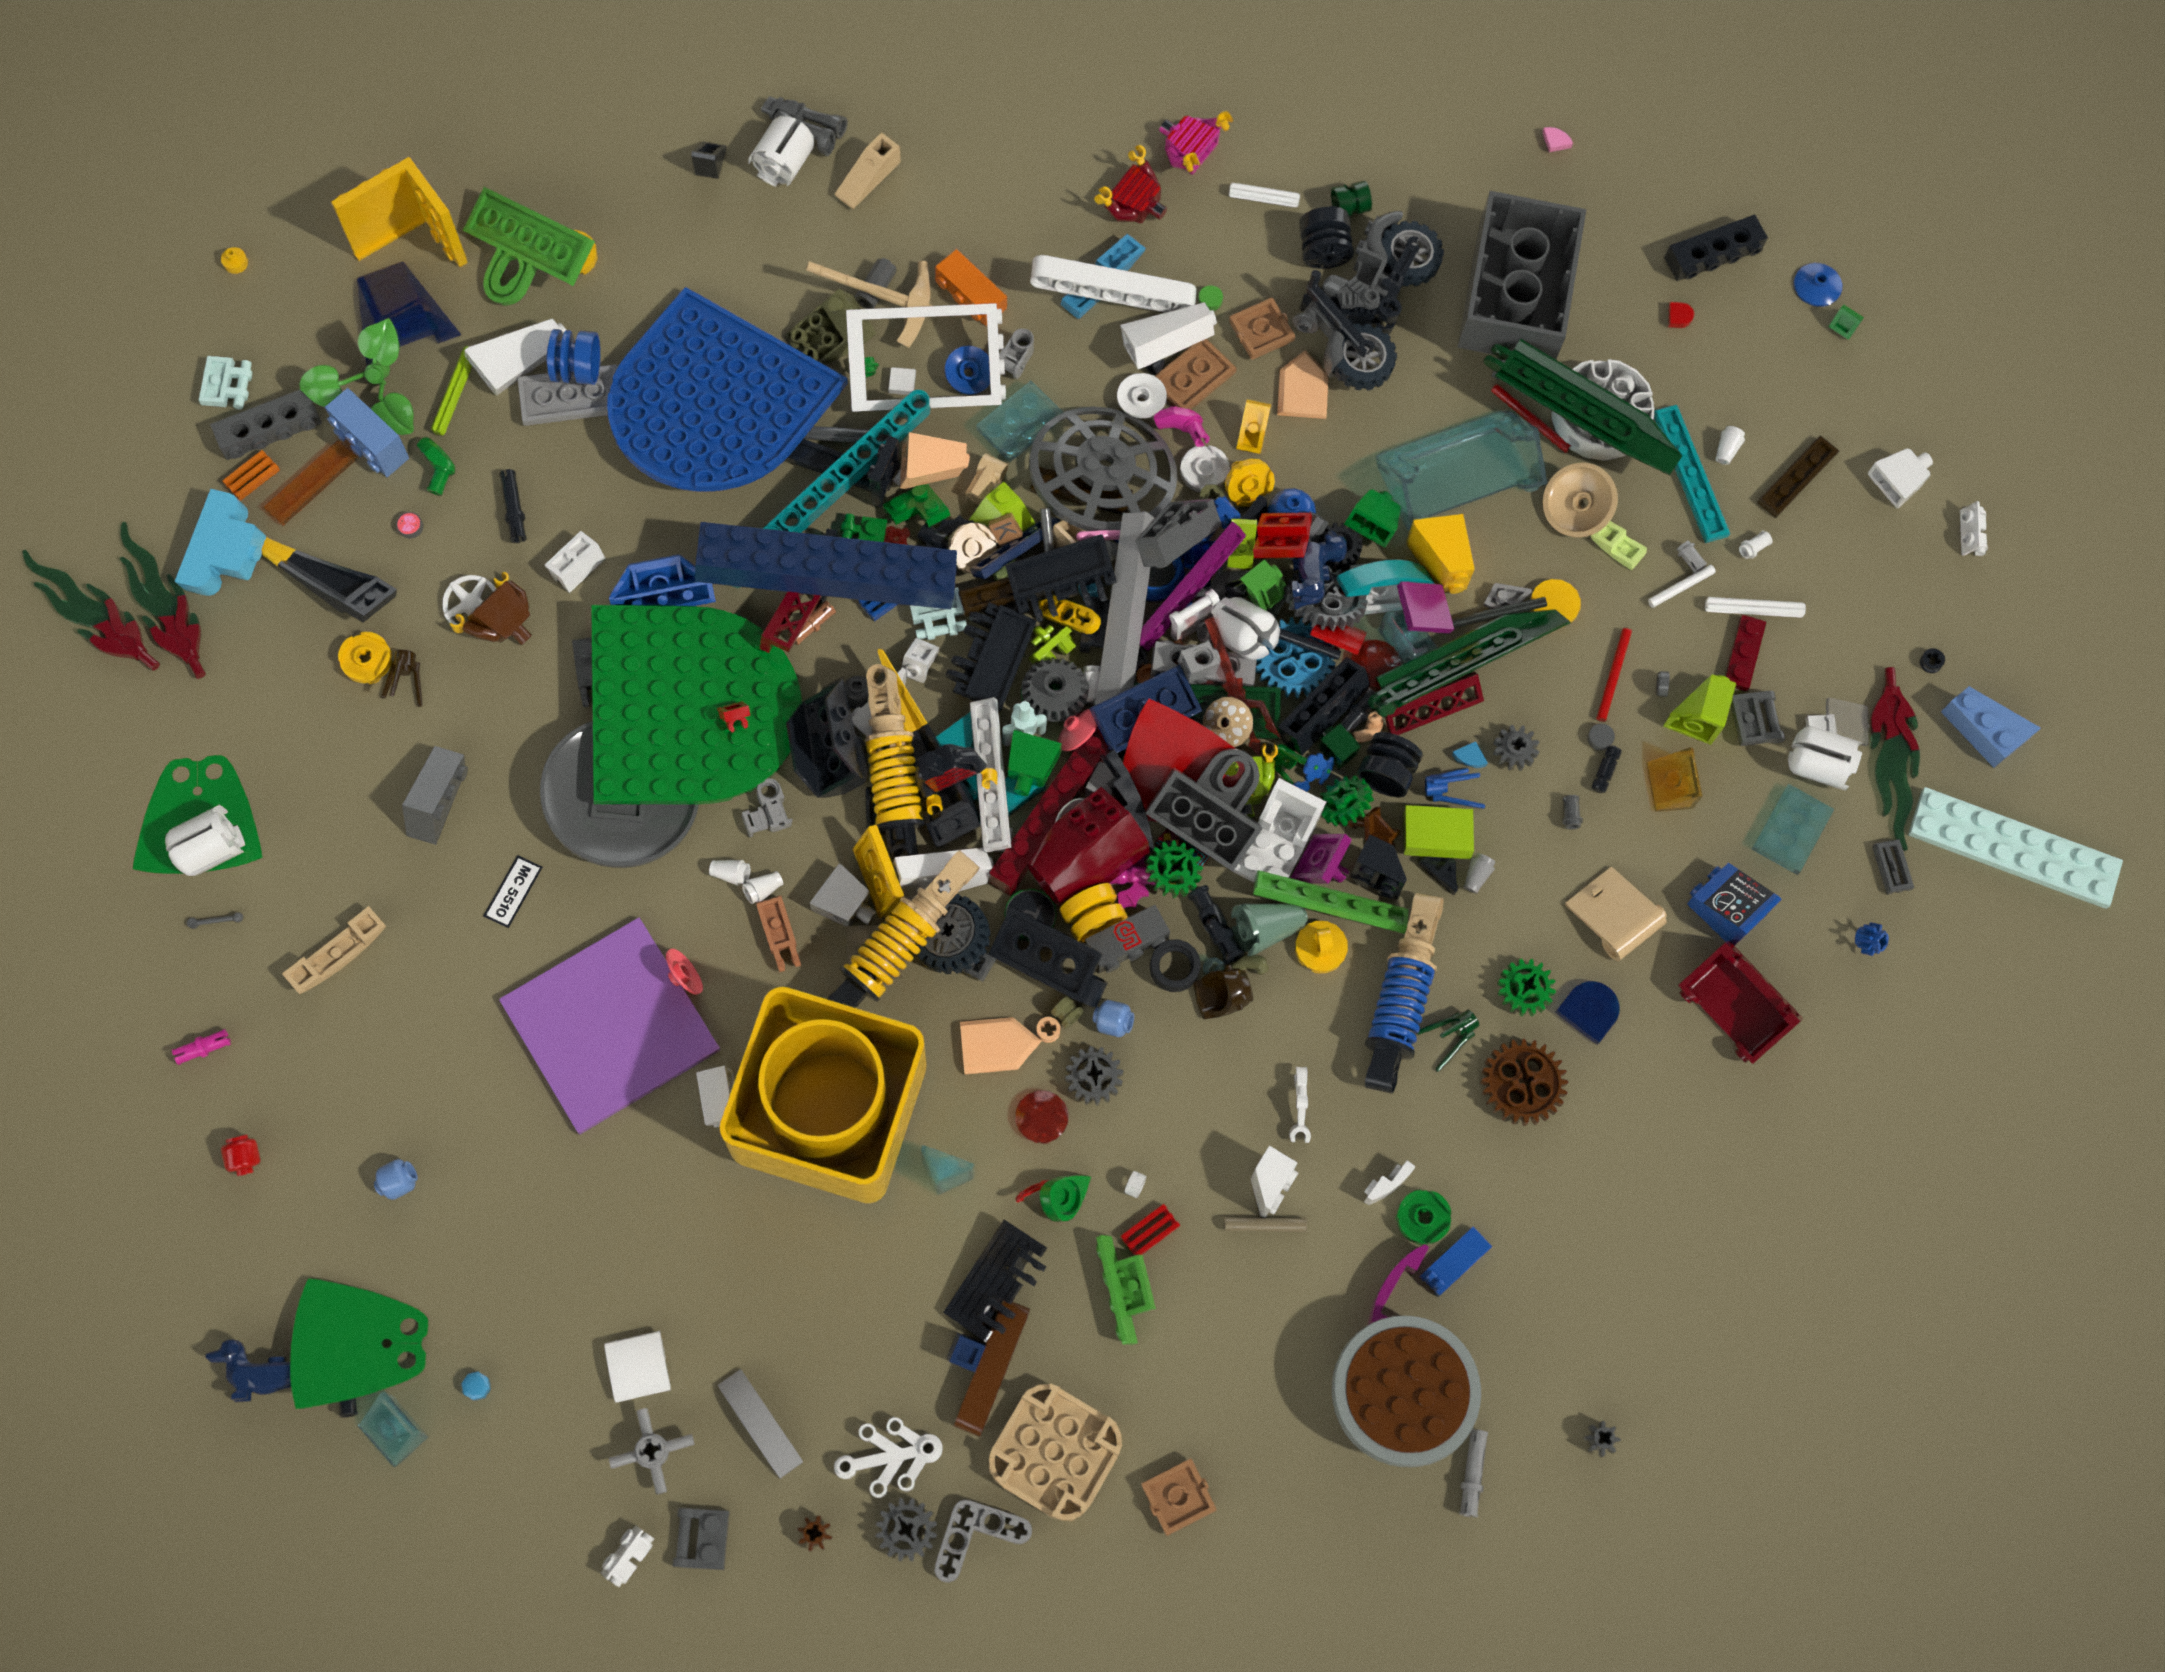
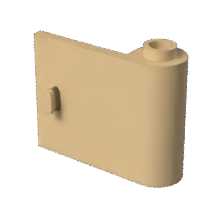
[1565,866,1667,962]

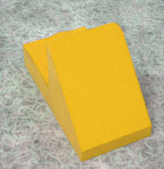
[1236,399,1271,454]

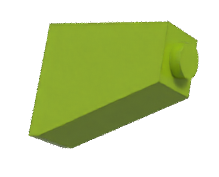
[1663,674,1736,745]

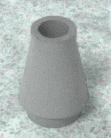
[1463,853,1495,894]

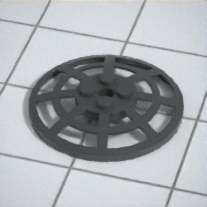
[1029,407,1177,531]

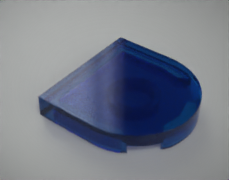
[1555,981,1620,1045]

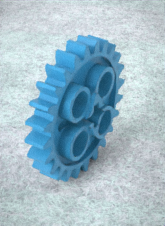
[1255,617,1336,698]

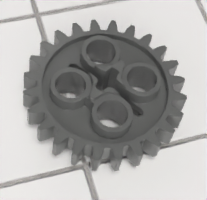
[1285,567,1368,631]

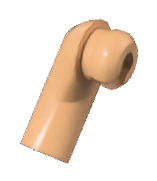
[1352,712,1383,744]

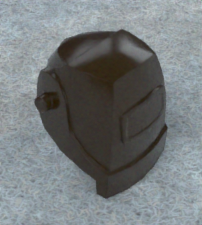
[1193,965,1254,1019]

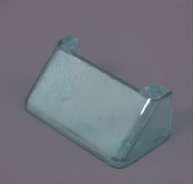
[1376,411,1548,531]

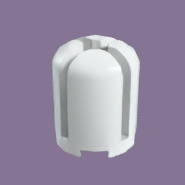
[748,116,814,187]
[1208,597,1280,660]
[1788,726,1863,791]
[165,805,245,876]

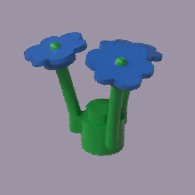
[1272,744,1335,792]

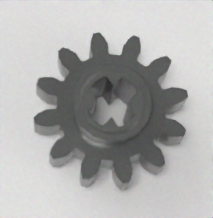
[1493,725,1540,771]

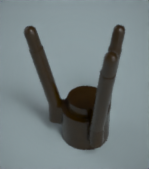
[381,649,423,707]

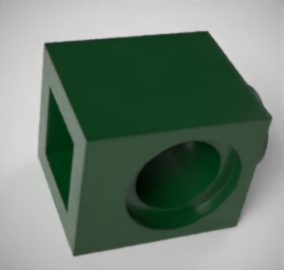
[1318,724,1361,770]

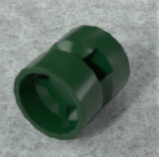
[1331,180,1372,216]

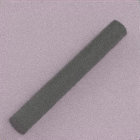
[1040,508,1054,552]

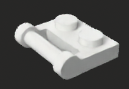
[1169,589,1220,641]

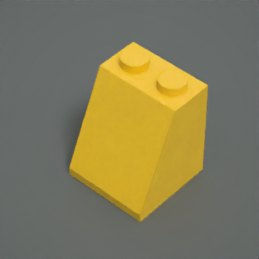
[1406,514,1475,594]

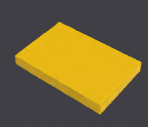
[853,825,904,919]

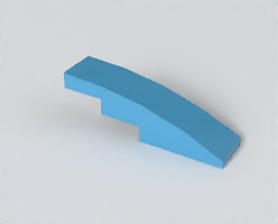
[1061,234,1146,319]

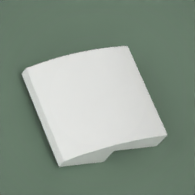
[604,1331,671,1403]

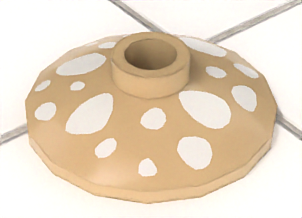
[1203,697,1253,747]

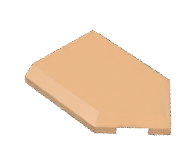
[1277,350,1328,419]
[960,1017,1042,1075]

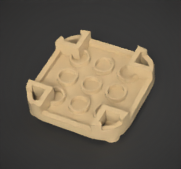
[989,1384,1122,1521]

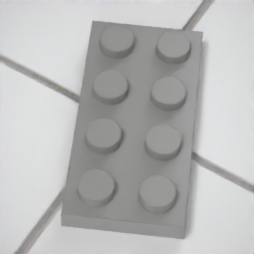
[518,364,618,426]

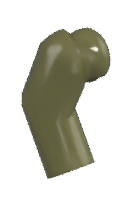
[1231,955,1269,975]

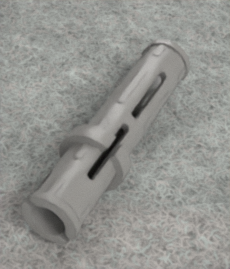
[1459,1429,1488,1518]

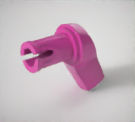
[1154,406,1210,447]

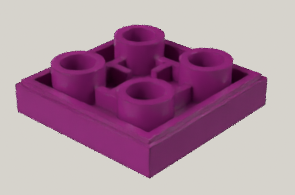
[1397,581,1454,633]

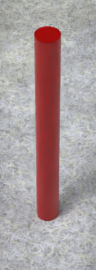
[1491,384,1571,453]
[1596,628,1632,722]

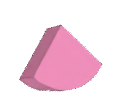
[1542,127,1573,152]

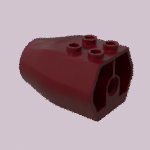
[1027,787,1150,906]

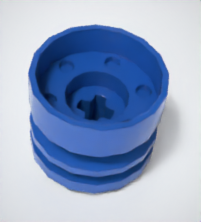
[547,329,600,385]

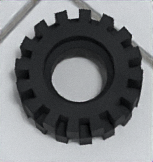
[1317,522,1363,571]

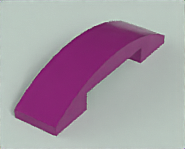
[1368,1244,1429,1325]

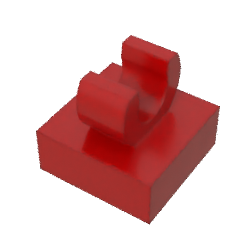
[718,701,751,732]

